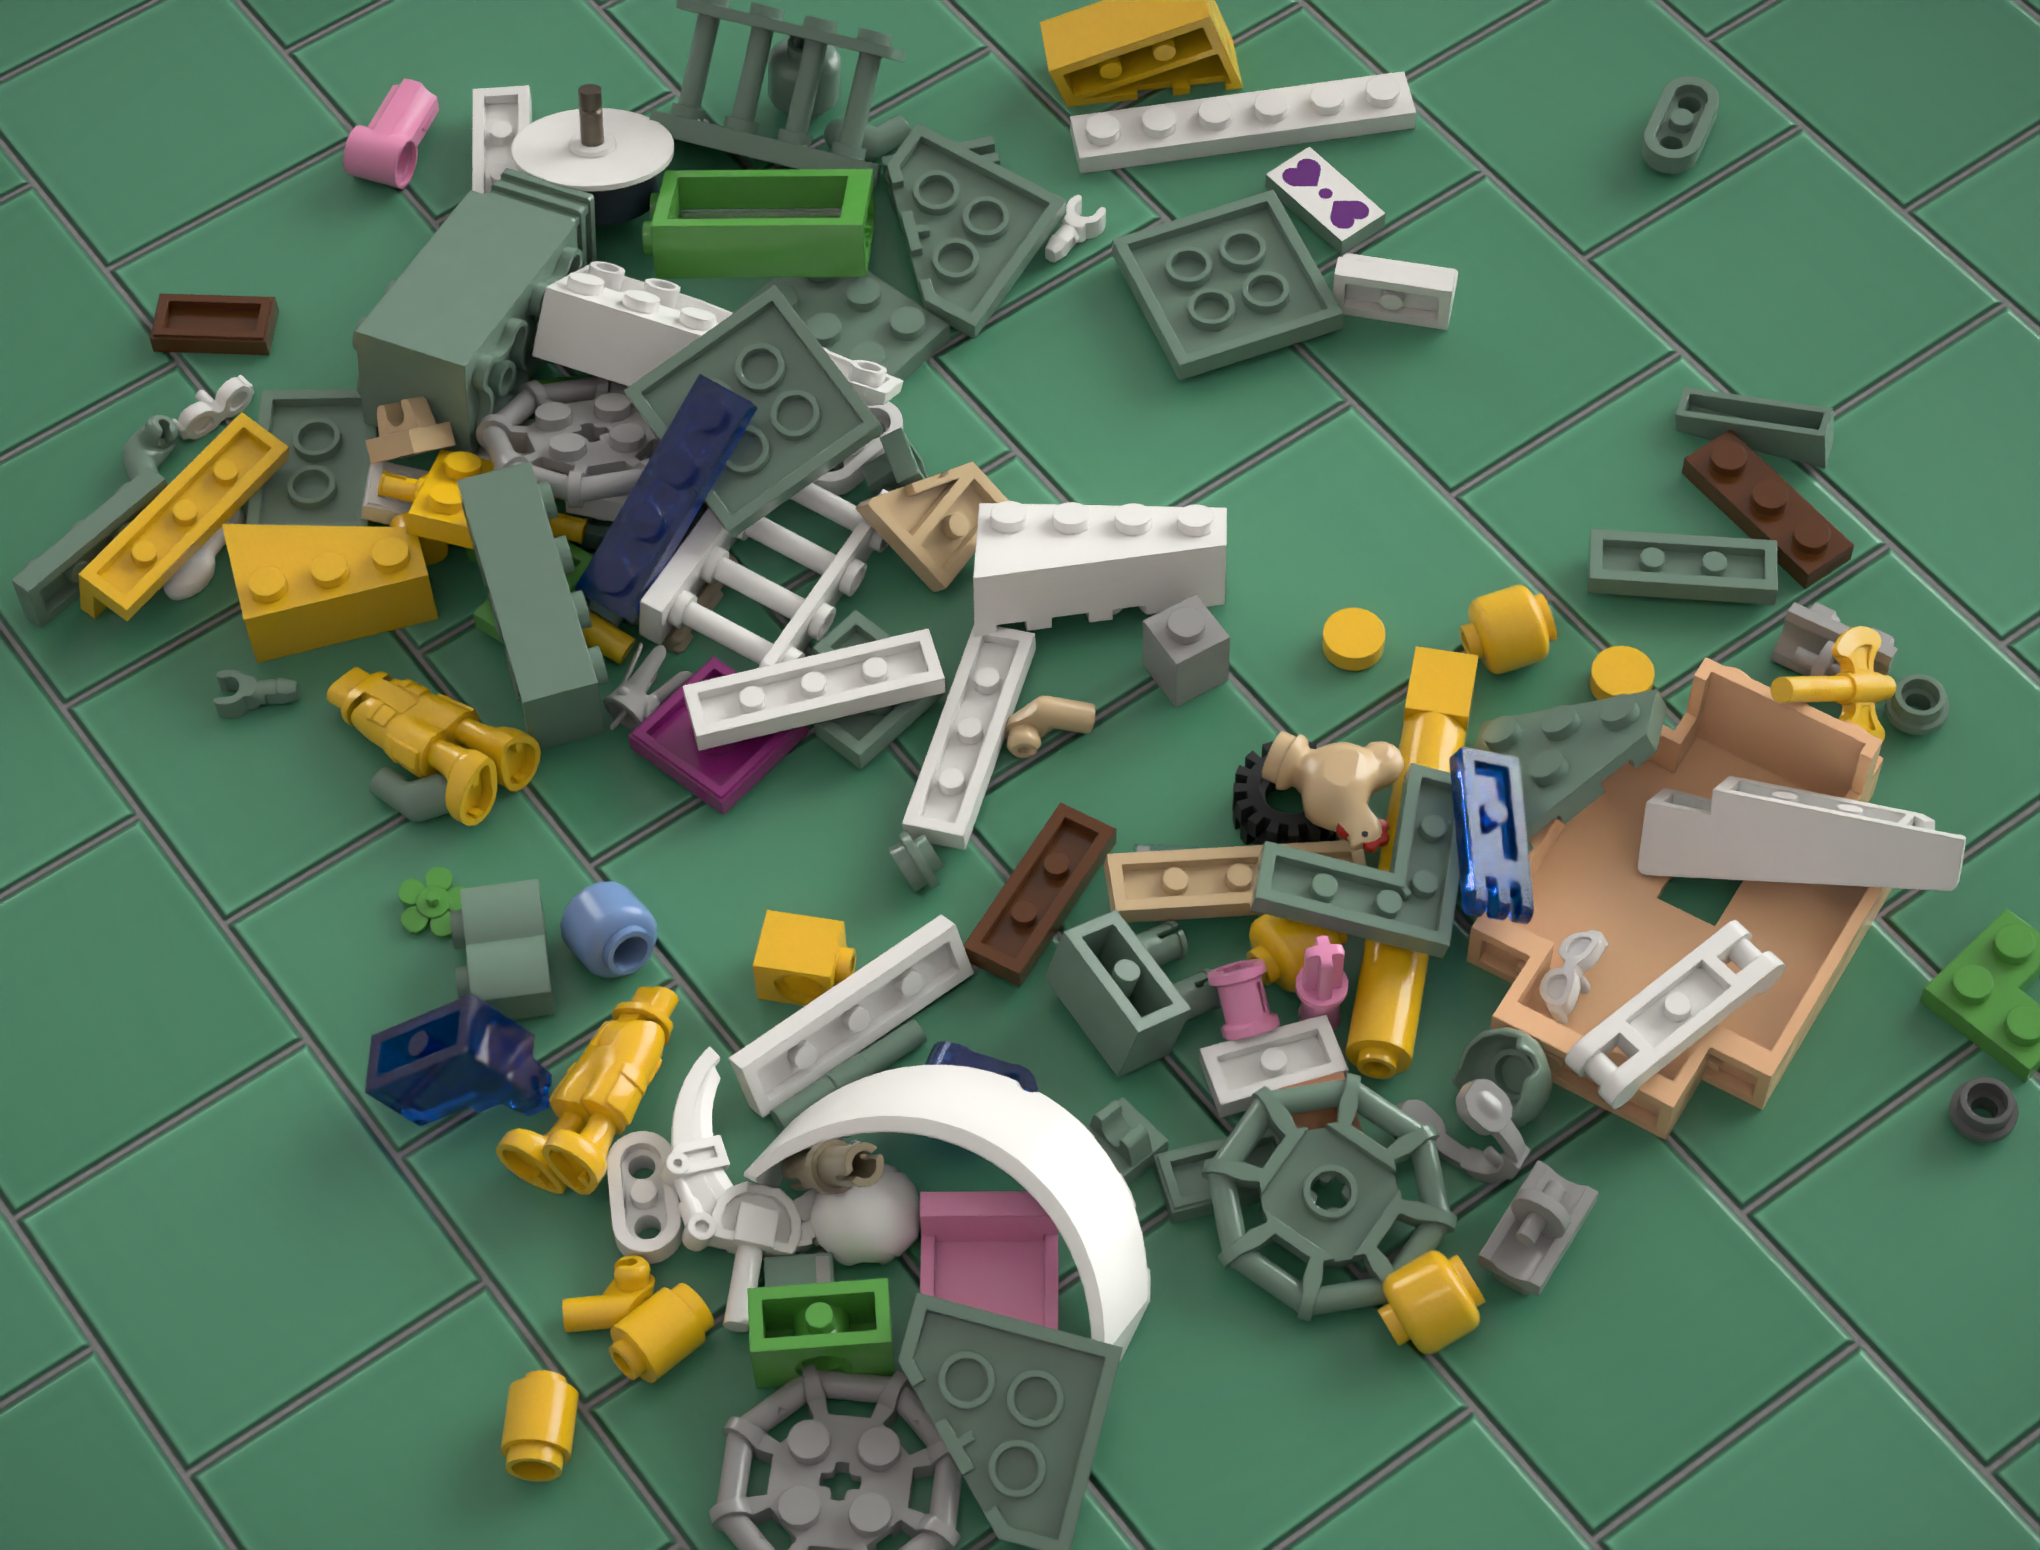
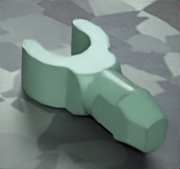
[213,669,300,719]

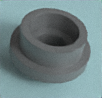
[1949,1077,2019,1143]

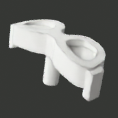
[172,375,255,440]
[1539,930,1608,1025]

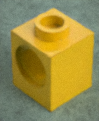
[753,910,856,1006]

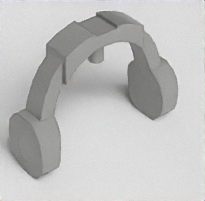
[1393,1079,1530,1183]

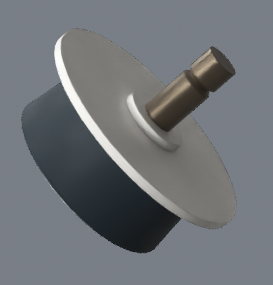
[511,84,674,227]

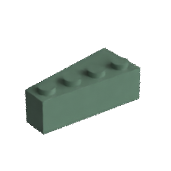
[457,461,609,750]

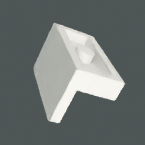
[1333,253,1458,330]

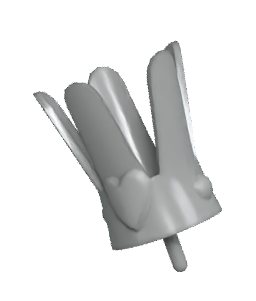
[603,643,692,731]

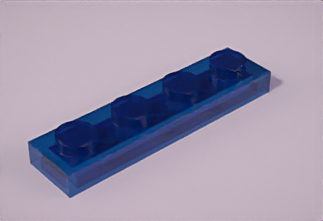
[574,374,758,624]

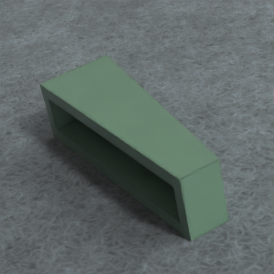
[1675,387,1834,469]

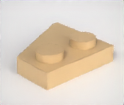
[855,461,1009,593]

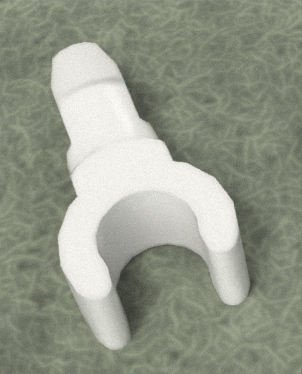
[1045,195,1106,262]

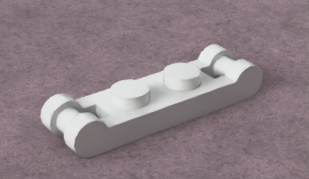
[1564,920,1786,1109]

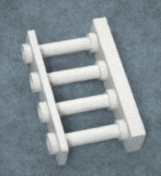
[639,483,888,668]

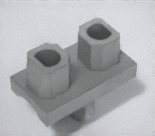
[1770,602,1898,676]
[1477,1160,1599,1297]

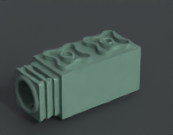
[352,168,597,454]

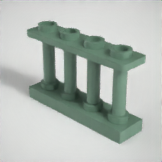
[649,0,906,187]

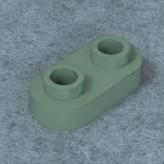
[1641,76,1719,174]

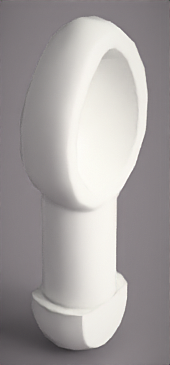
[163,508,245,601]

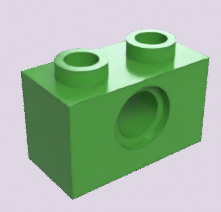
[747,1278,895,1389]

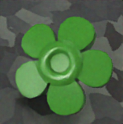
[398,867,466,939]

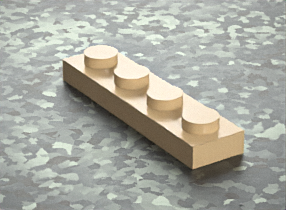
[1104,840,1367,923]

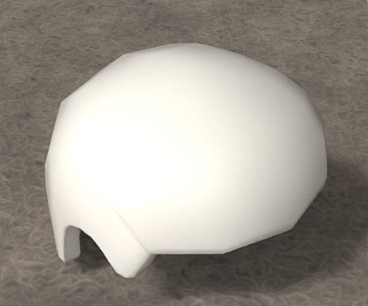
[810,1164,920,1266]

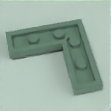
[1250,763,1474,958]

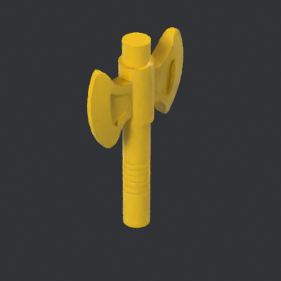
[1770,626,1896,741]

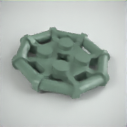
[1201,1073,1457,1322]

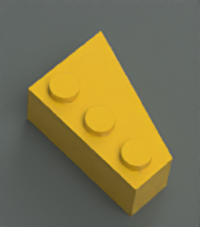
[222,524,439,663]

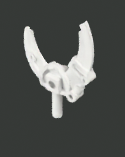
[661,1046,861,1332]

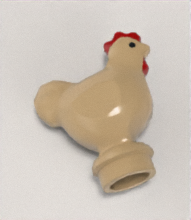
[1262,731,1404,853]

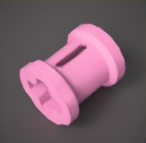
[1207,959,1280,1040]

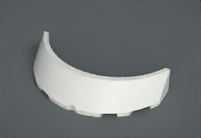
[744,1065,1151,1362]

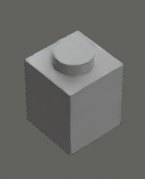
[1142,594,1230,708]

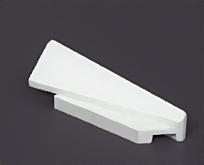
[1638,776,1966,891]

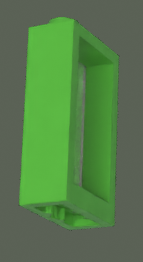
[642,169,876,278]

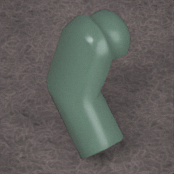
[824,114,911,162]

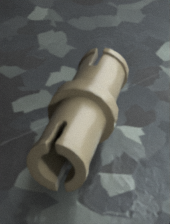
[781,1139,884,1195]

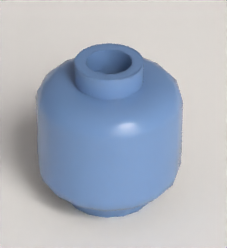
[560,881,658,978]

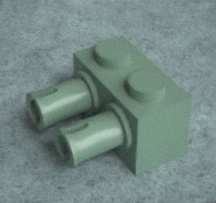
[1045,910,1222,1077]

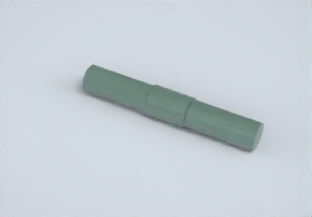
[770,1019,927,1131]

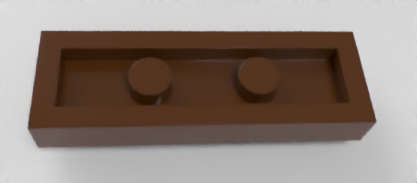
[1682,429,1854,589]
[963,802,1116,987]

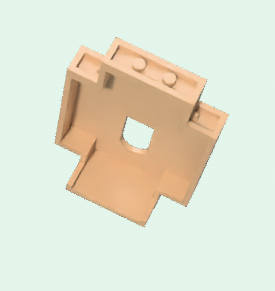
[1466,657,1893,1140]

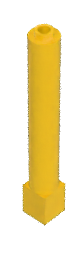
[1345,646,1478,1079]

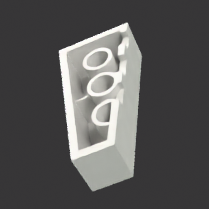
[973,501,1227,637]

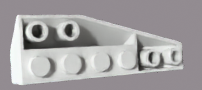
[532,261,903,406]

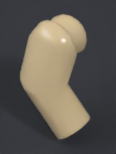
[1005,696,1096,758]

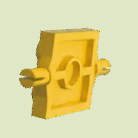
[378,449,588,549]

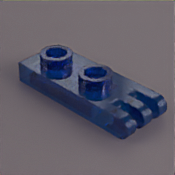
[1449,747,1534,924]

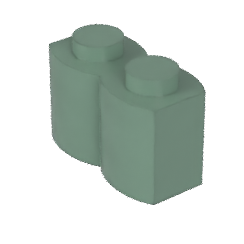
[450,879,555,1024]

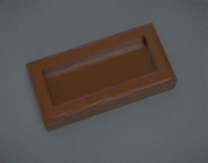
[150,293,279,355]

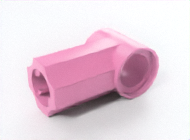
[343,78,440,189]

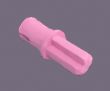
[1295,936,1349,1031]

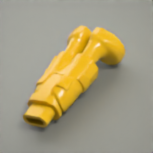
[326,667,541,827]
[496,986,679,1195]

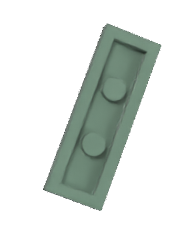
[11,467,168,629]
[1587,529,1778,605]

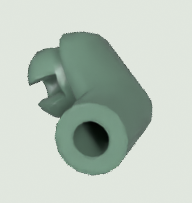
[122,415,178,481]
[369,767,449,822]

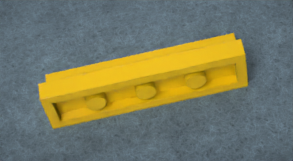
[78,412,289,622]

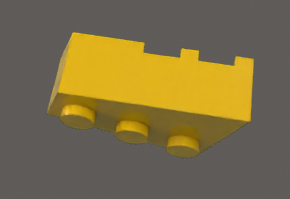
[1040,0,1243,107]

